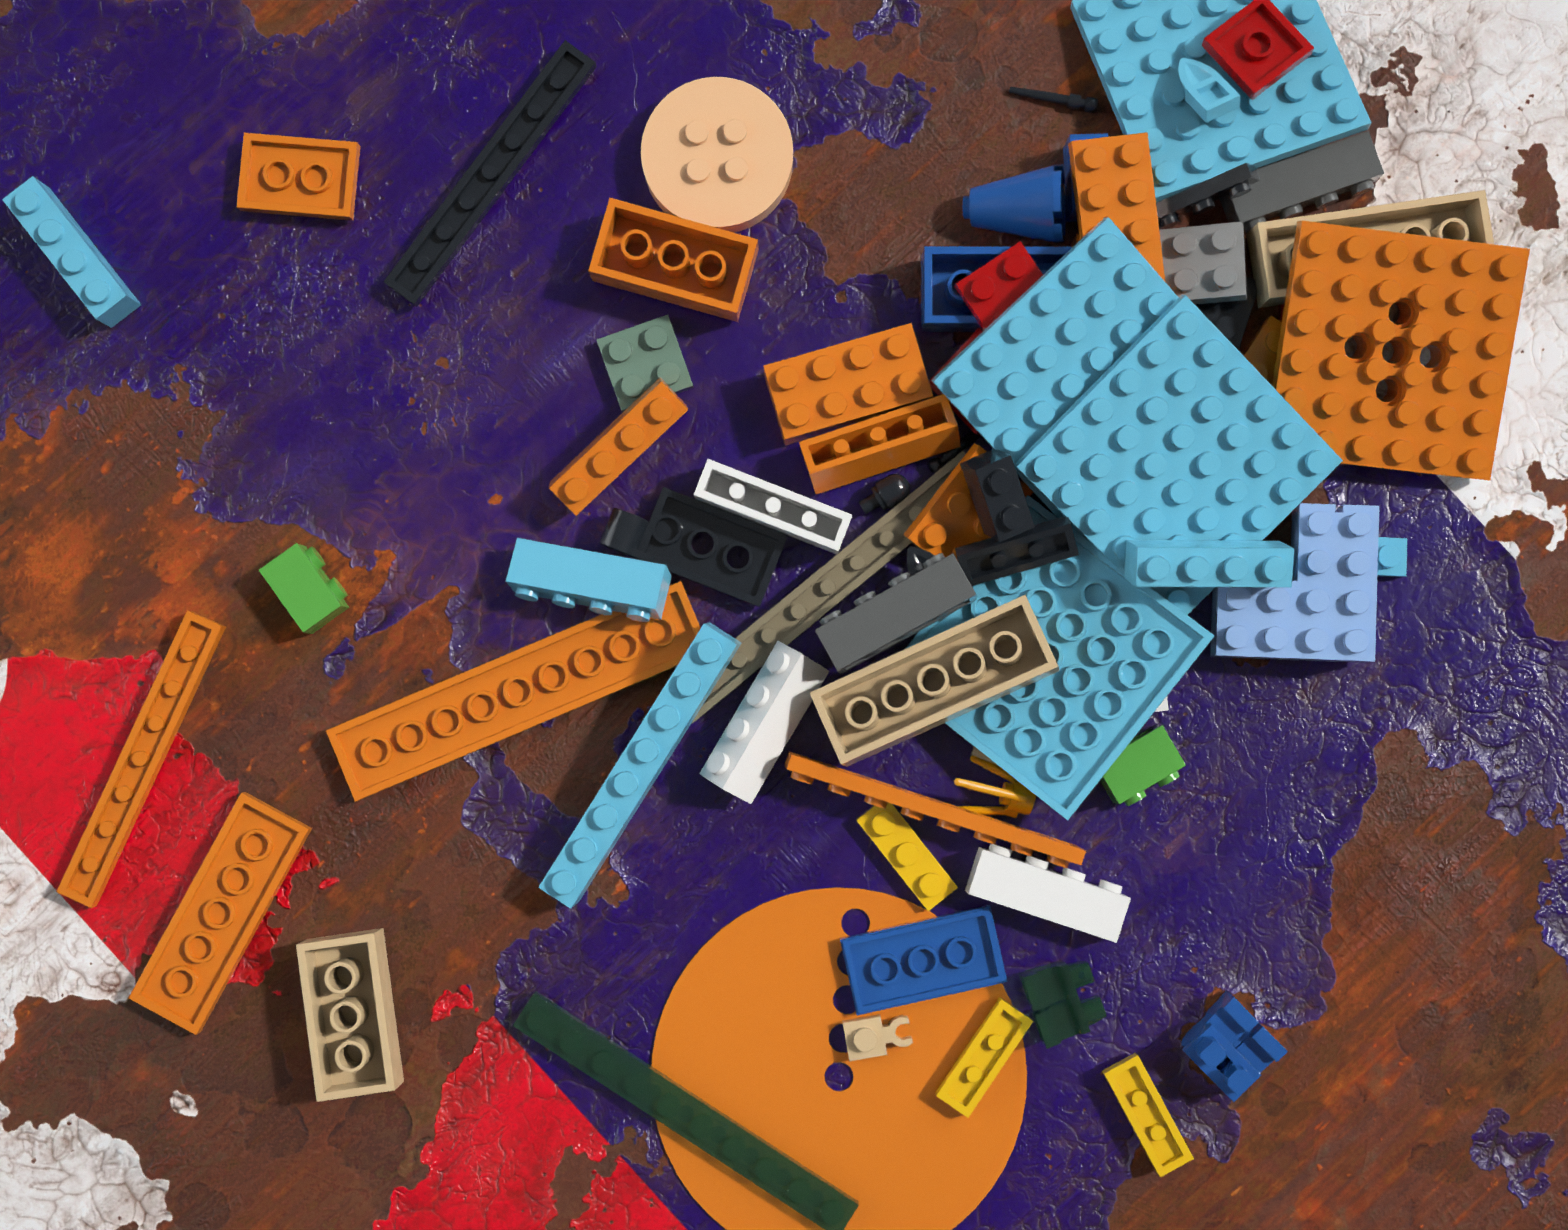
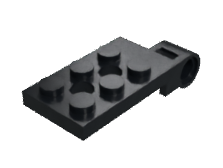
[599,487,788,608]

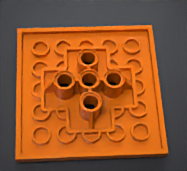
[1272,221,1530,481]

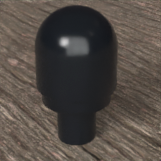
[858,474,910,514]

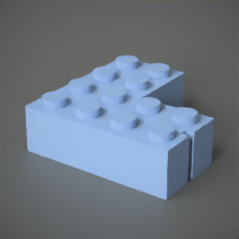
[1210,503,1379,663]

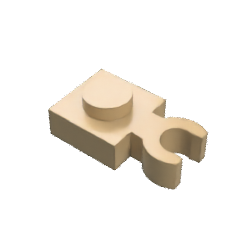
[842,1014,913,1062]

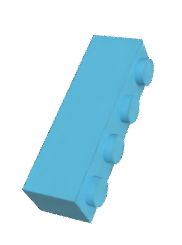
[2,176,141,328]
[506,538,672,622]
[1124,540,1294,587]

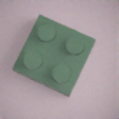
[597,315,694,413]

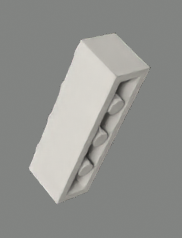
[694,459,852,554]
[699,641,829,804]
[965,843,1131,943]

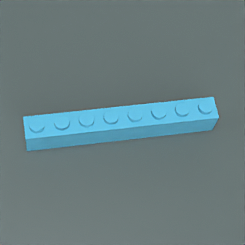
[538,622,742,908]

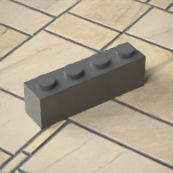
[1220,131,1384,233]
[815,553,977,675]

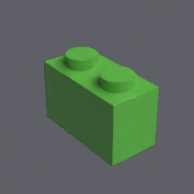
[259,543,350,634]
[1100,725,1186,806]

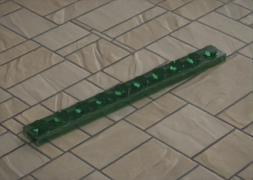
[513,991,859,1230]

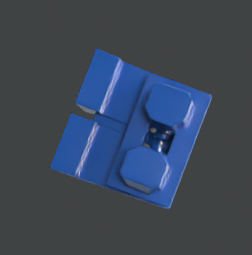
[1181,990,1288,1102]

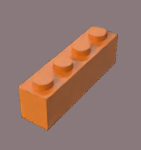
[549,378,688,516]
[799,394,961,494]

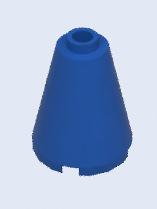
[963,164,1066,243]

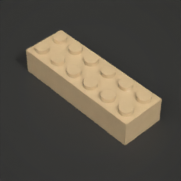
[1246,190,1494,308]
[810,595,1060,767]

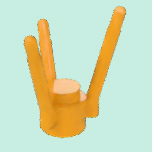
[954,755,1036,818]

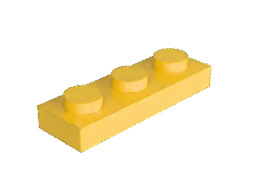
[856,803,958,911]
[935,997,1033,1118]
[1102,1052,1194,1177]

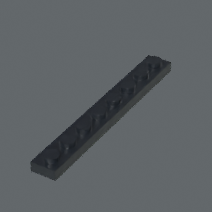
[384,40,597,307]

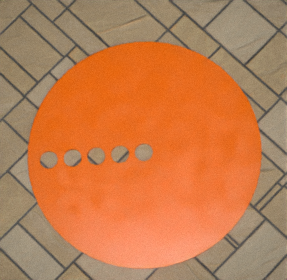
[651,887,1027,1230]

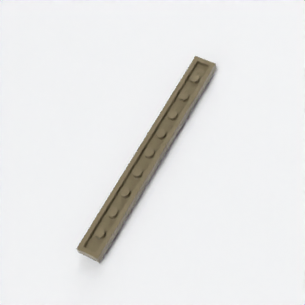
[692,451,965,724]

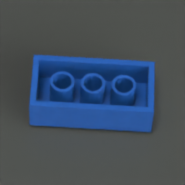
[921,246,1072,332]

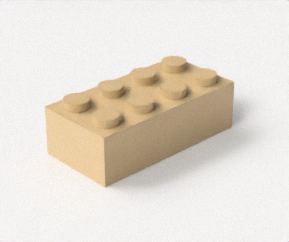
[296,928,404,1102]

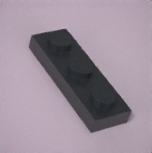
[1156,163,1260,230]
[955,516,1079,586]

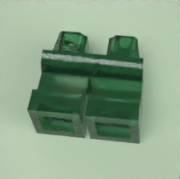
[1018,960,1107,1049]

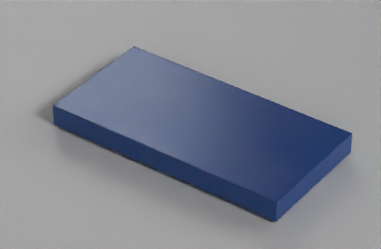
[840,905,1007,1016]

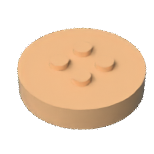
[641,77,793,233]

